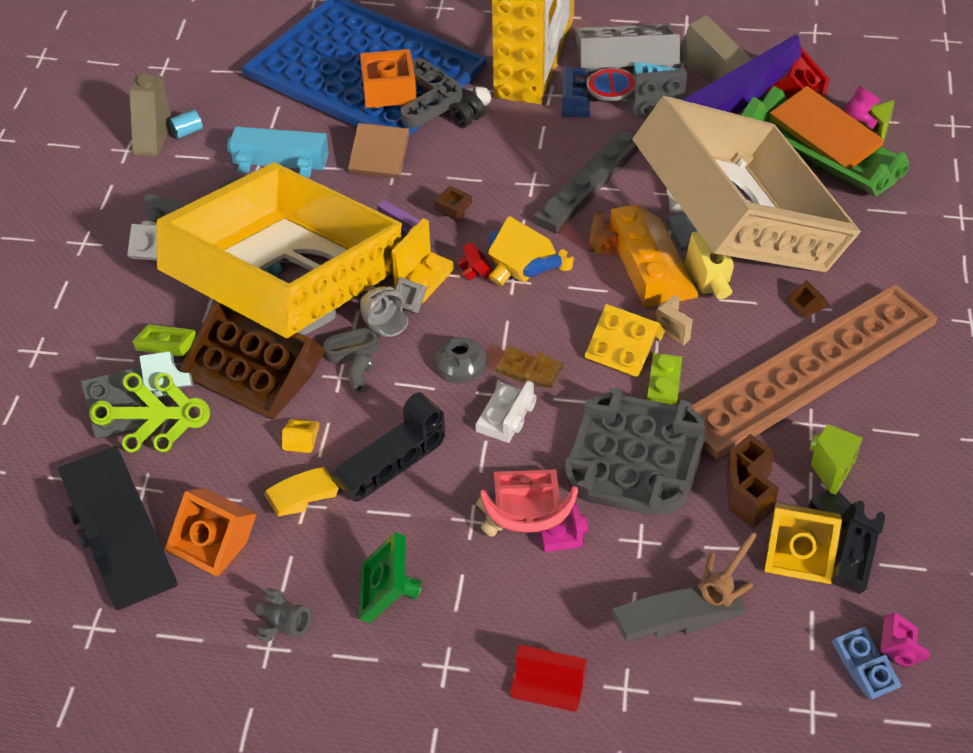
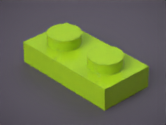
[132,324,197,356]
[647,353,683,405]

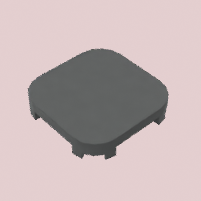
[565,388,705,515]

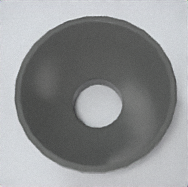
[434,337,487,384]

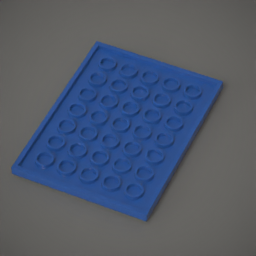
[242,0,487,137]

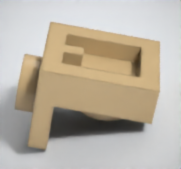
[656,295,693,346]

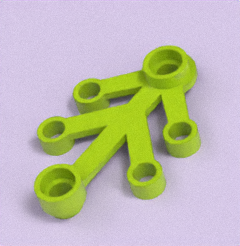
[89,373,210,453]

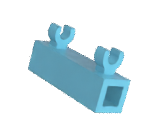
[227,127,329,178]

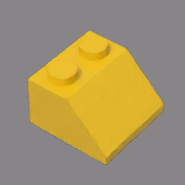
[765,503,842,584]

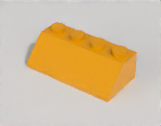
[610,204,698,309]

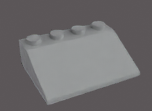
[574,24,680,72]

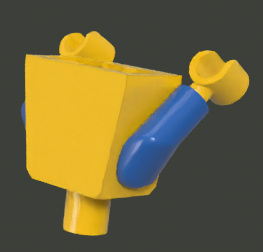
[488,216,574,286]

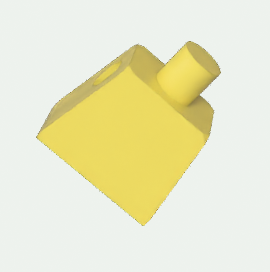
[684,231,734,299]

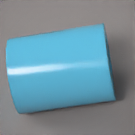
[169,109,203,139]

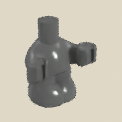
[256,588,312,642]

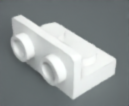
[476,381,537,443]

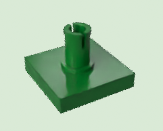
[359,532,422,623]

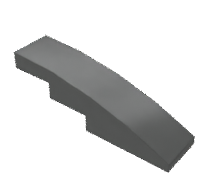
[612,587,746,643]

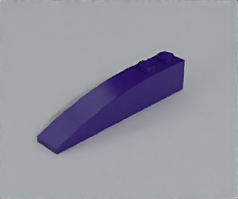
[683,34,802,114]

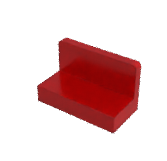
[510,644,587,712]

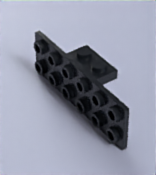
[58,446,178,610]

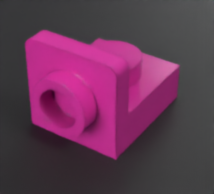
[540,503,588,552]

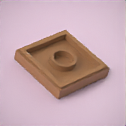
[348,123,410,179]

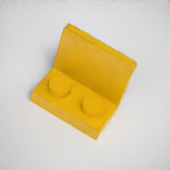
[391,218,454,303]
[585,304,665,377]

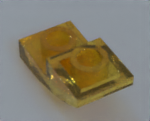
[495,345,564,388]

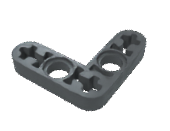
[401,58,463,128]

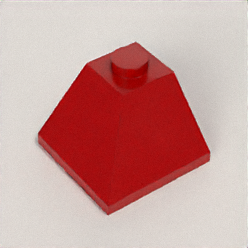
[768,46,830,99]

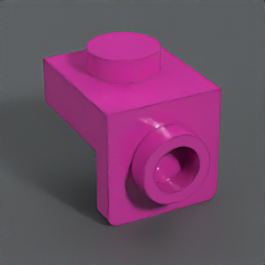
[880,612,930,667]

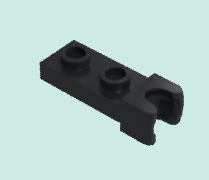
[831,501,885,594]

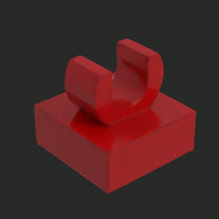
[457,242,493,280]

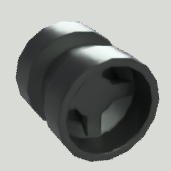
[450,94,485,128]

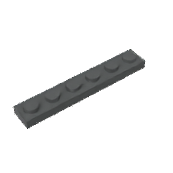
[534,129,639,234]

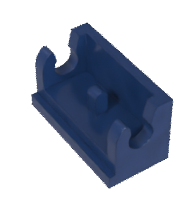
[562,65,590,117]

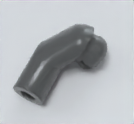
[347,353,374,394]

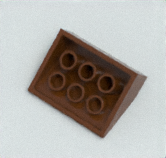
[178,301,325,420]

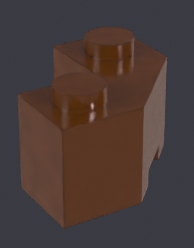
[726,434,779,528]

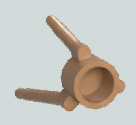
[698,532,756,607]

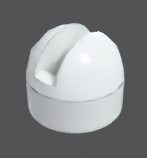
[472,87,491,106]

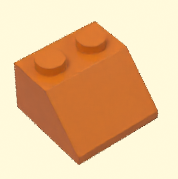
[360,49,416,108]
[165,488,257,576]

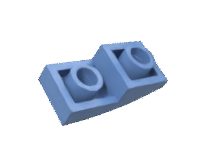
[832,626,902,700]

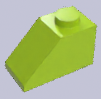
[809,424,863,495]

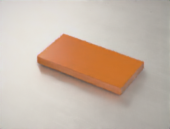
[770,86,883,170]

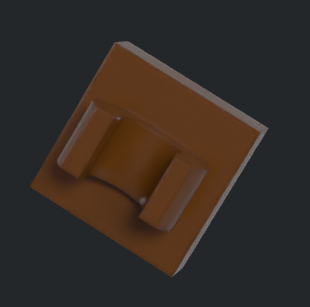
[434,186,472,222]

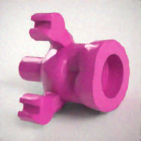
[844,86,881,129]

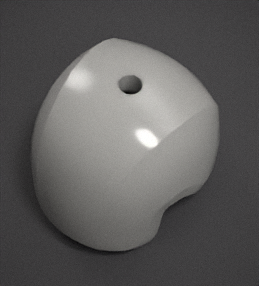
[360,286,408,337]

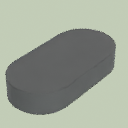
[322,328,380,363]

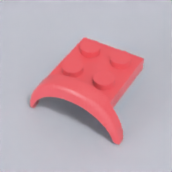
[480,469,578,532]

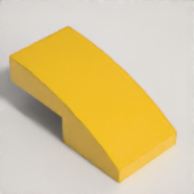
[264,467,339,517]

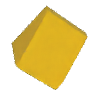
[282,419,319,453]

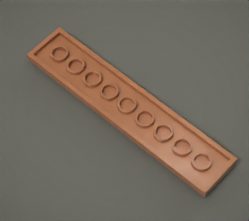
[692,284,938,460]

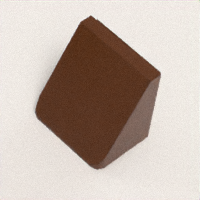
[786,280,830,318]

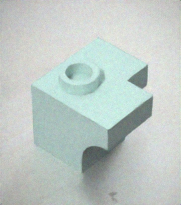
[140,351,193,397]

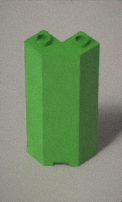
[741,86,909,197]

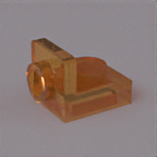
[589,210,618,256]

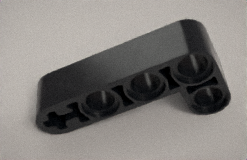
[332,392,445,502]

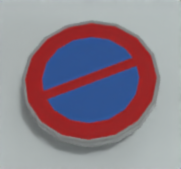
[587,68,635,101]

